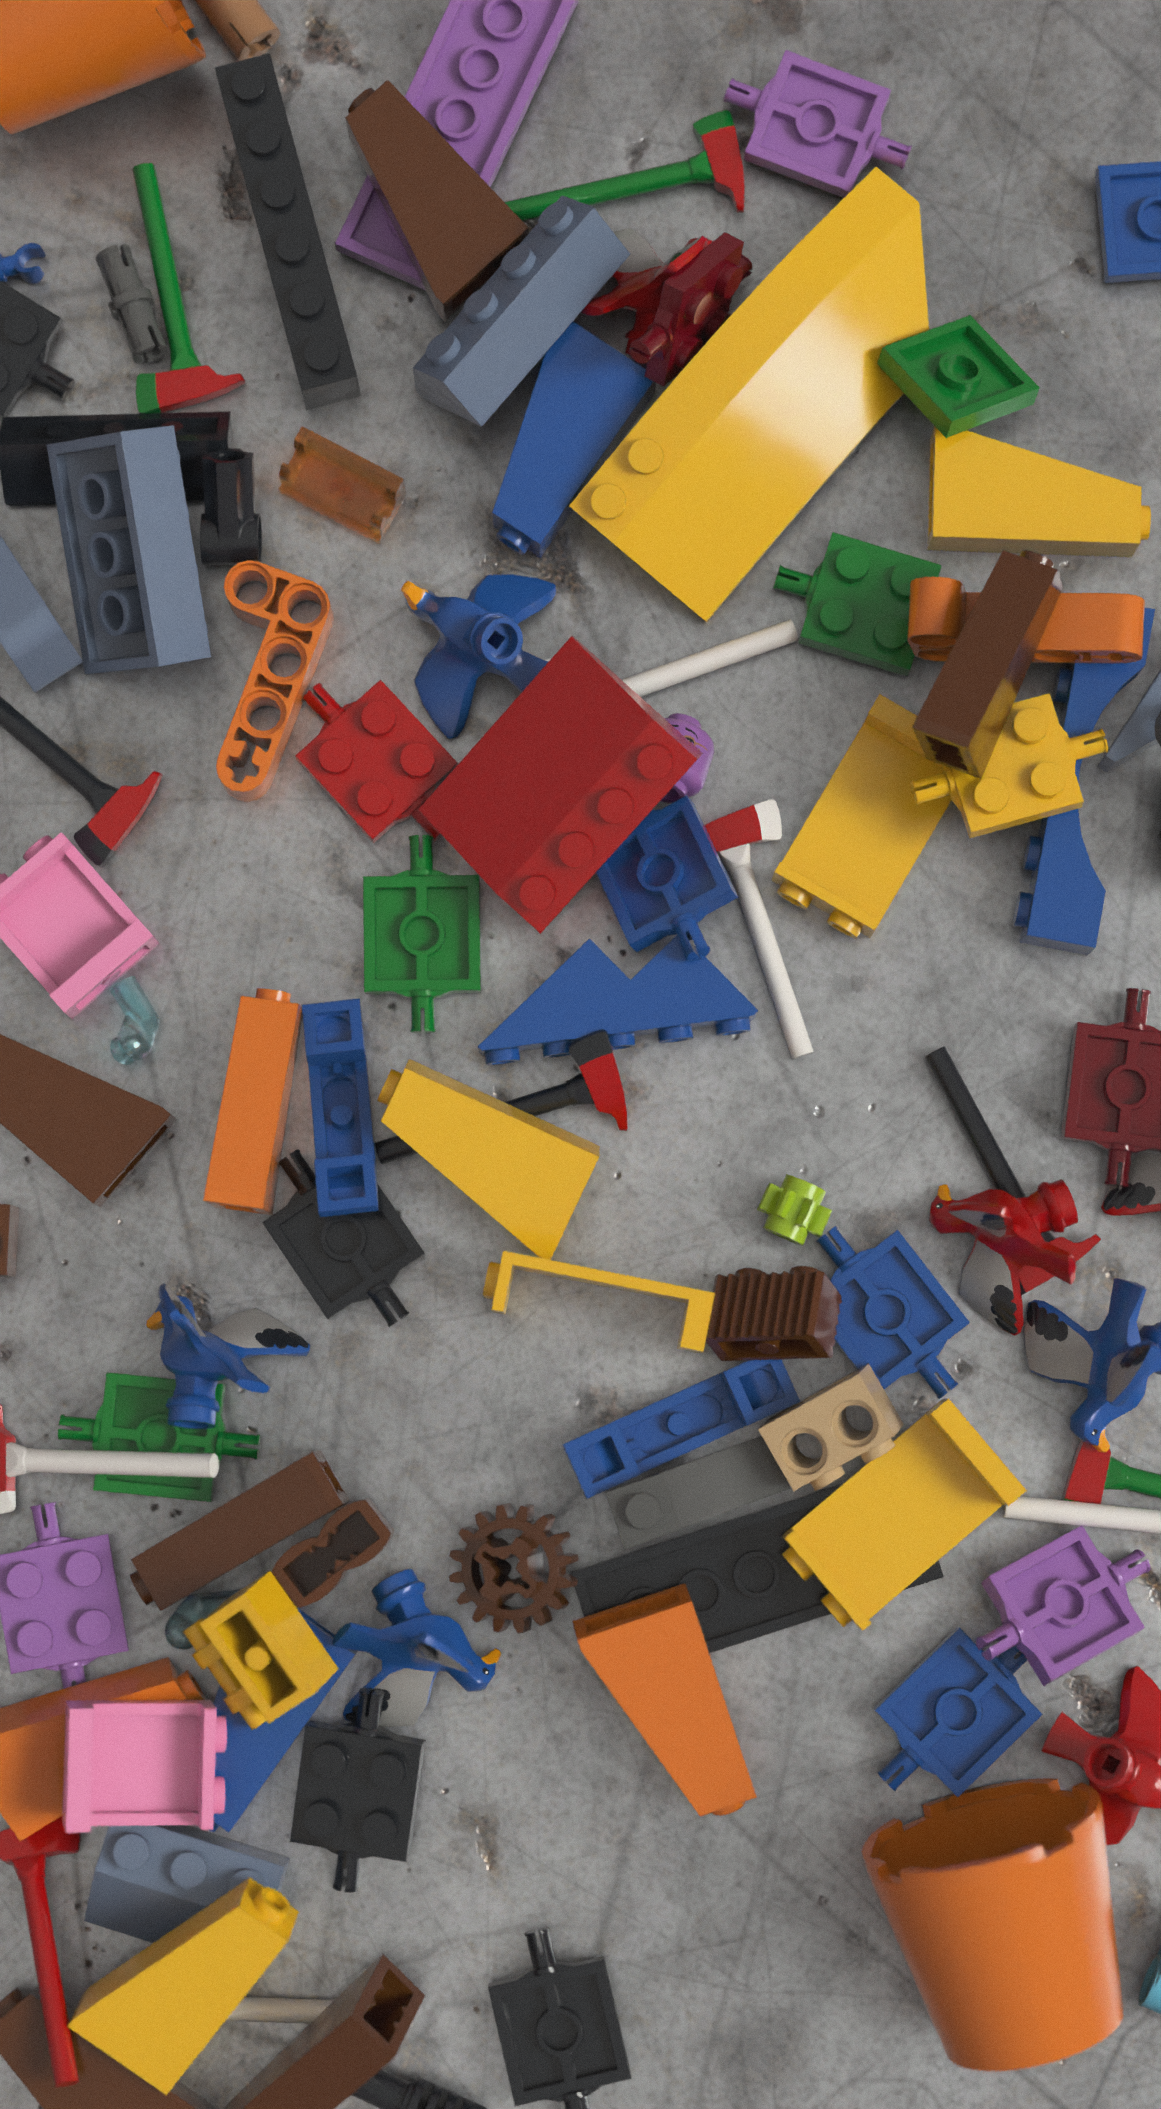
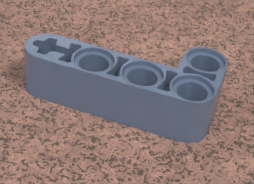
[0,535,83,693]

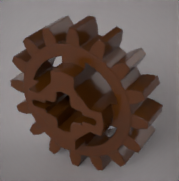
[449,1503,579,1634]

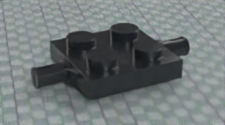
[0,281,74,417]
[262,1149,425,1327]
[290,1688,426,1893]
[488,1927,632,2109]

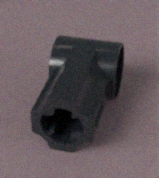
[200,448,262,565]

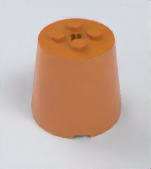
[0,0,206,135]
[862,1778,1124,2071]

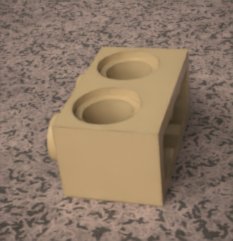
[758,1363,904,1491]

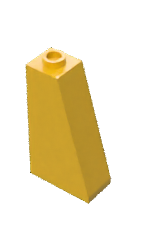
[927,426,1151,557]
[377,1059,600,1260]
[67,1877,299,2095]

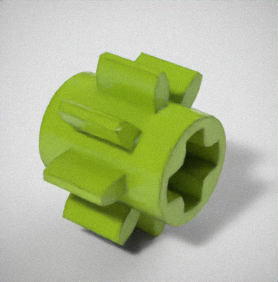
[757,1174,832,1246]

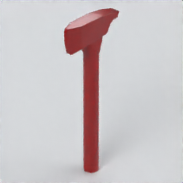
[0,1815,81,2087]

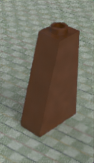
[345,80,529,321]
[912,550,1063,779]
[0,1034,177,1207]
[130,1450,350,1611]
[224,1954,425,2109]
[0,1985,216,2109]

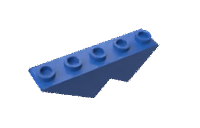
[477,934,758,1065]

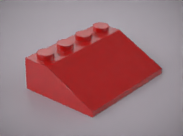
[418,636,703,934]

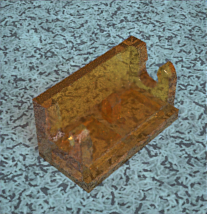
[279,426,406,544]

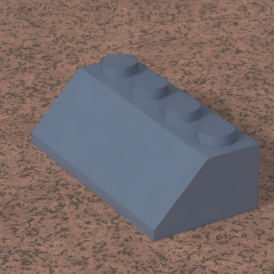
[413,195,630,427]
[47,425,211,674]

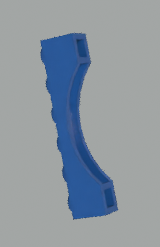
[1013,608,1155,955]

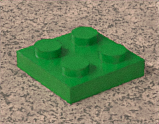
[877,315,1040,438]

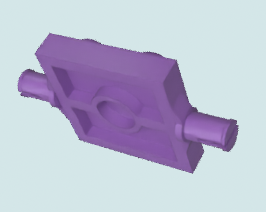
[723,50,912,198]
[0,1502,129,1689]
[976,1526,1150,1687]

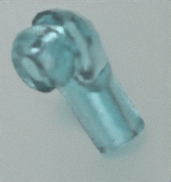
[165,1590,240,1650]

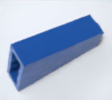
[492,321,656,558]
[209,1607,358,1833]

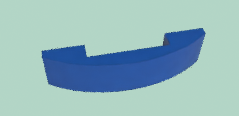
[302,999,379,1217]
[562,1359,801,1499]

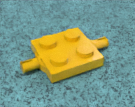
[910,693,1108,839]

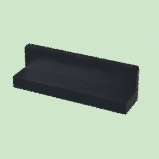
[0,411,232,506]

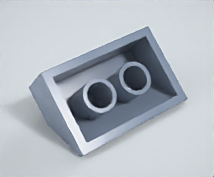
[84,1825,290,1943]

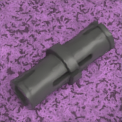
[95,244,168,363]

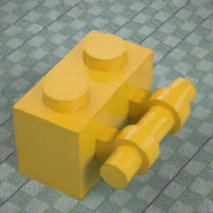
[183,1571,339,1730]

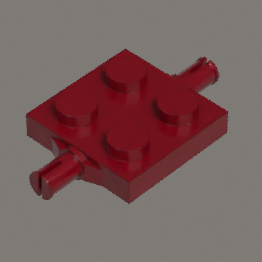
[629,232,753,387]
[1061,988,1161,1187]

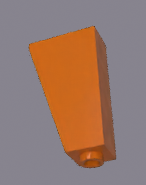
[203,988,303,1216]
[572,1583,756,1816]
[0,1657,206,1841]

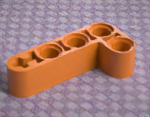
[216,560,334,802]
[907,577,1145,663]

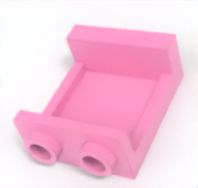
[0,833,160,1019]
[62,1700,227,1832]

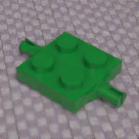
[773,532,942,677]
[363,835,481,1034]
[58,1372,261,1502]

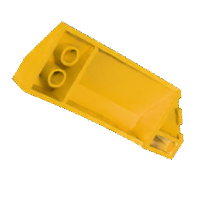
[569,167,929,622]

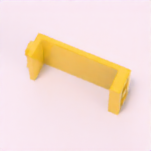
[771,694,951,939]
[483,1251,715,1353]
[782,1398,1027,1631]

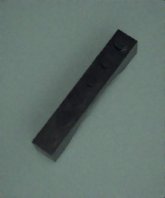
[214,53,361,410]

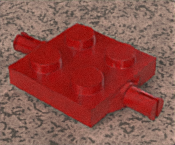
[295,679,458,844]

